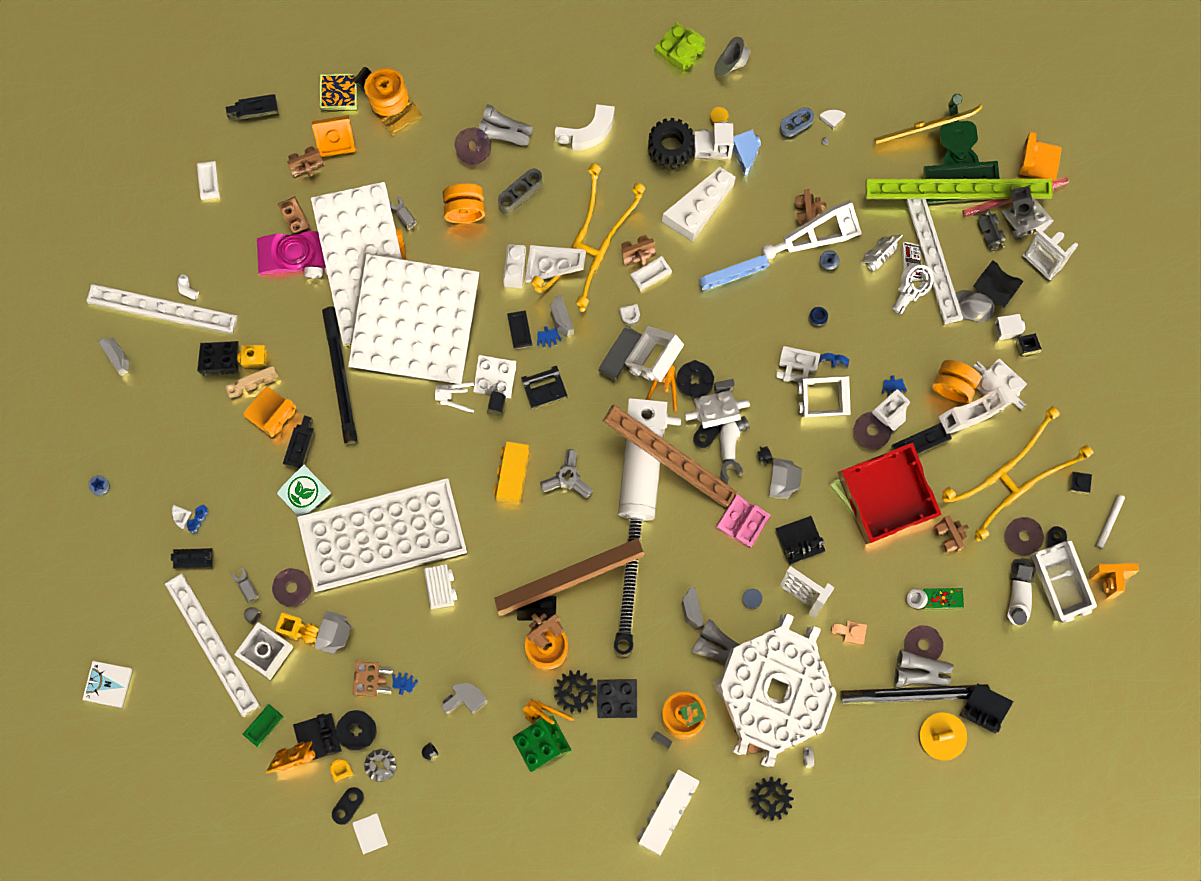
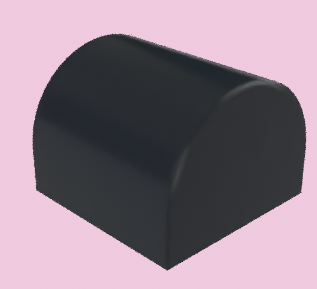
[1016,333,1042,357]
[487,391,506,416]

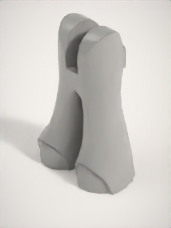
[477,104,533,145]
[691,619,740,664]
[894,649,954,687]

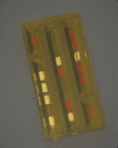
[381,101,422,136]

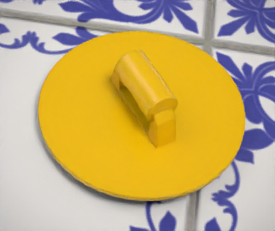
[920,712,967,760]

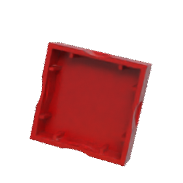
[837,443,942,544]

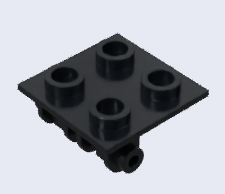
[197,341,238,376]
[775,516,825,565]
[597,679,637,718]
[959,683,1014,734]
[293,713,342,760]

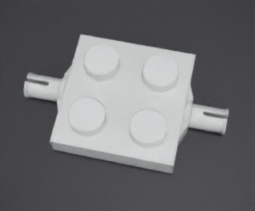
[973,359,1027,412]
[685,390,750,428]

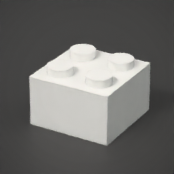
[234,622,293,680]

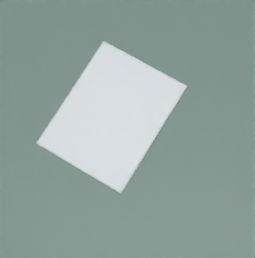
[352,813,388,854]

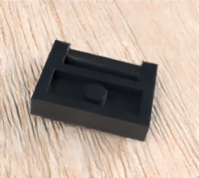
[521,365,568,410]

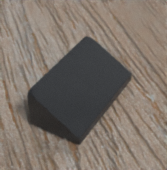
[517,596,556,621]

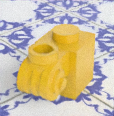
[275,612,319,643]

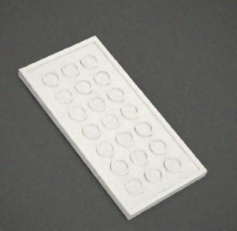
[311,182,402,345]
[297,478,467,592]

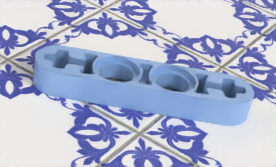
[699,255,770,290]

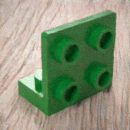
[513,715,571,772]

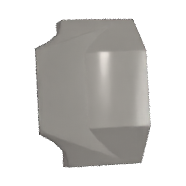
[550,295,574,337]
[98,338,130,377]
[769,458,802,499]
[681,587,704,630]
[315,611,352,654]

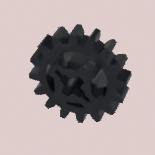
[554,670,597,714]
[749,777,794,821]

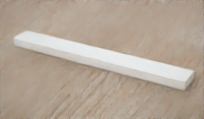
[905,199,963,325]
[86,284,238,334]
[165,573,260,717]

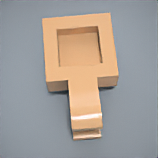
[831,621,867,645]

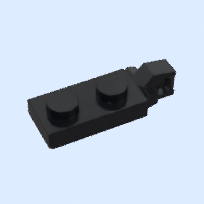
[226,94,279,119]
[283,415,314,469]

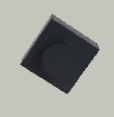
[353,67,372,93]
[1069,472,1092,495]

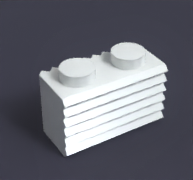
[503,244,526,288]
[424,564,457,610]

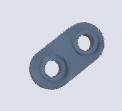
[780,107,814,137]

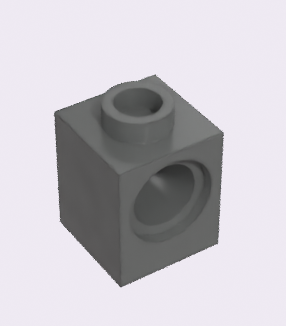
[1010,186,1035,219]

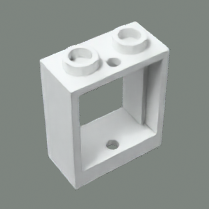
[625,326,684,382]
[798,376,851,417]

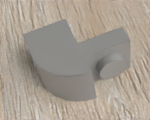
[441,683,488,715]

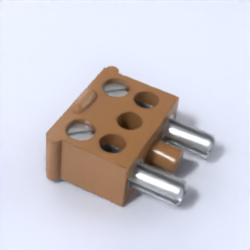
[353,660,393,697]

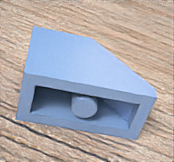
[733,130,761,176]

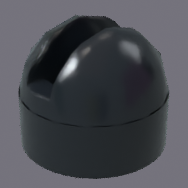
[422,742,439,760]

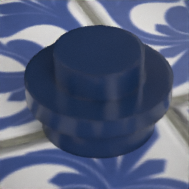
[809,307,828,326]

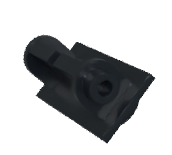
[171,548,213,569]

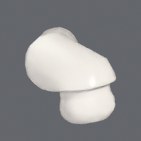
[177,274,199,300]

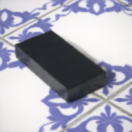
[507,310,533,351]

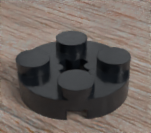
[676,360,714,399]
[336,710,376,751]

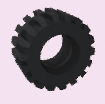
[648,118,695,169]

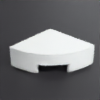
[819,110,845,129]
[172,505,192,530]
[804,747,814,767]

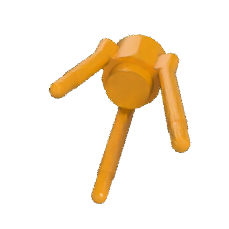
[646,365,677,412]
[523,699,574,724]

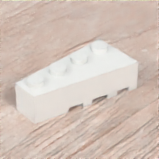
[662,167,735,242]
[637,769,700,856]

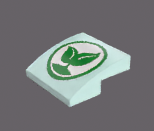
[277,465,331,517]

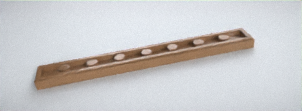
[602,405,737,508]
[494,538,645,616]

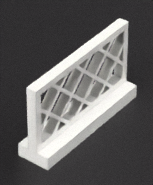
[780,566,835,618]

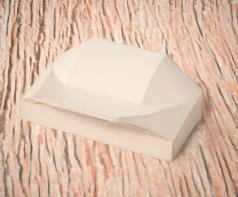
[872,389,911,431]

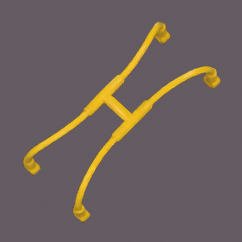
[531,163,645,312]
[942,406,1093,541]

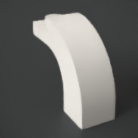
[555,104,615,150]
[939,387,1010,434]

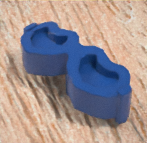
[819,353,849,367]
[187,505,208,533]

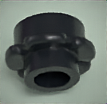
[757,446,773,464]

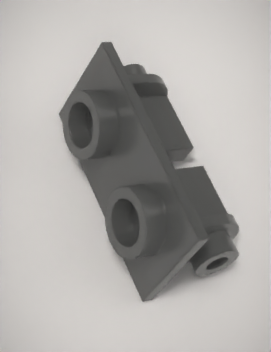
[978,209,1006,250]

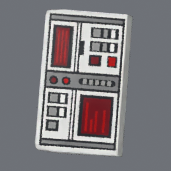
[901,242,922,281]

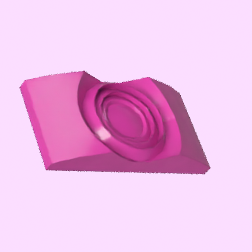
[257,231,326,275]

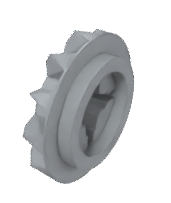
[364,749,396,781]

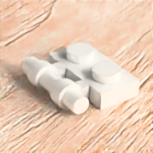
[776,346,820,386]

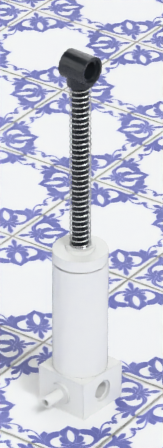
[613,398,681,657]

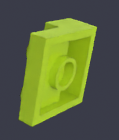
[654,22,706,71]

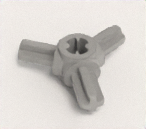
[540,449,593,498]

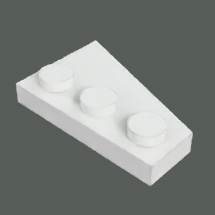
[525,245,586,283]

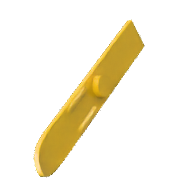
[874,104,982,144]

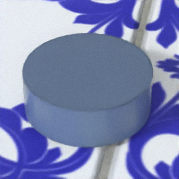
[742,589,762,609]

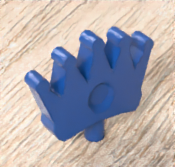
[537,326,562,347]
[881,375,907,396]
[392,672,418,695]

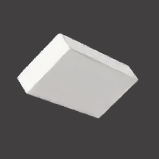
[197,161,220,200]
[630,256,672,291]

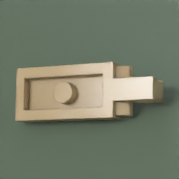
[225,366,278,398]

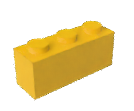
[493,441,530,505]

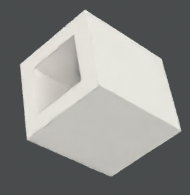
[994,314,1025,341]

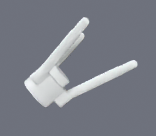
[435,382,475,413]

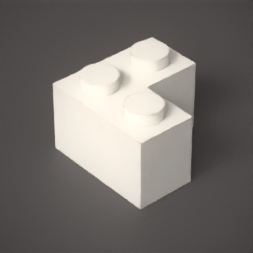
[694,121,734,159]

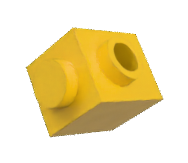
[238,345,267,369]

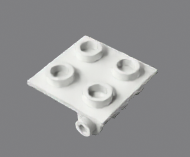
[1001,199,1053,238]
[861,234,903,271]
[473,355,517,398]

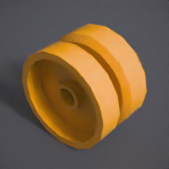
[364,68,409,116]
[442,183,485,223]
[932,360,982,404]
[525,626,568,671]
[661,692,706,739]

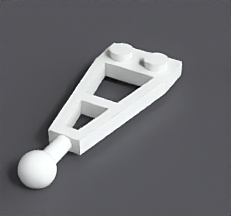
[762,200,862,259]

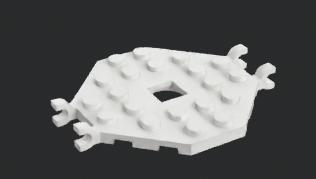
[718,614,837,767]

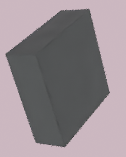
[714,379,735,394]
[651,731,672,750]

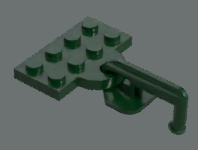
[923,94,1000,204]

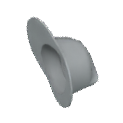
[714,36,750,77]
[955,290,994,322]

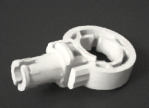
[892,263,933,315]

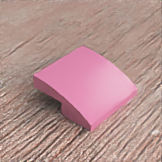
[715,495,771,548]

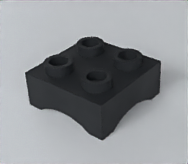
[973,260,1024,308]

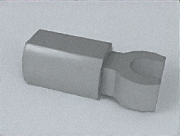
[390,197,417,229]
[231,568,259,603]

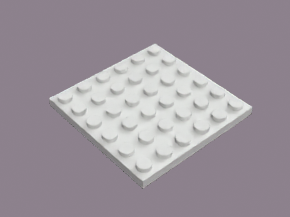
[348,254,479,384]

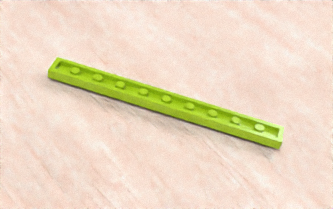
[865,179,1053,199]

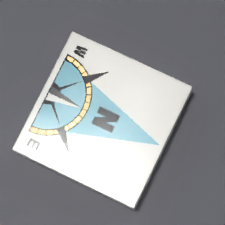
[82,661,133,708]

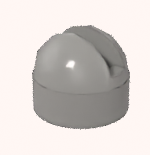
[244,607,261,625]

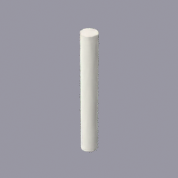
[1096,495,1125,549]

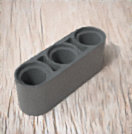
[498,168,543,214]
[598,326,642,380]

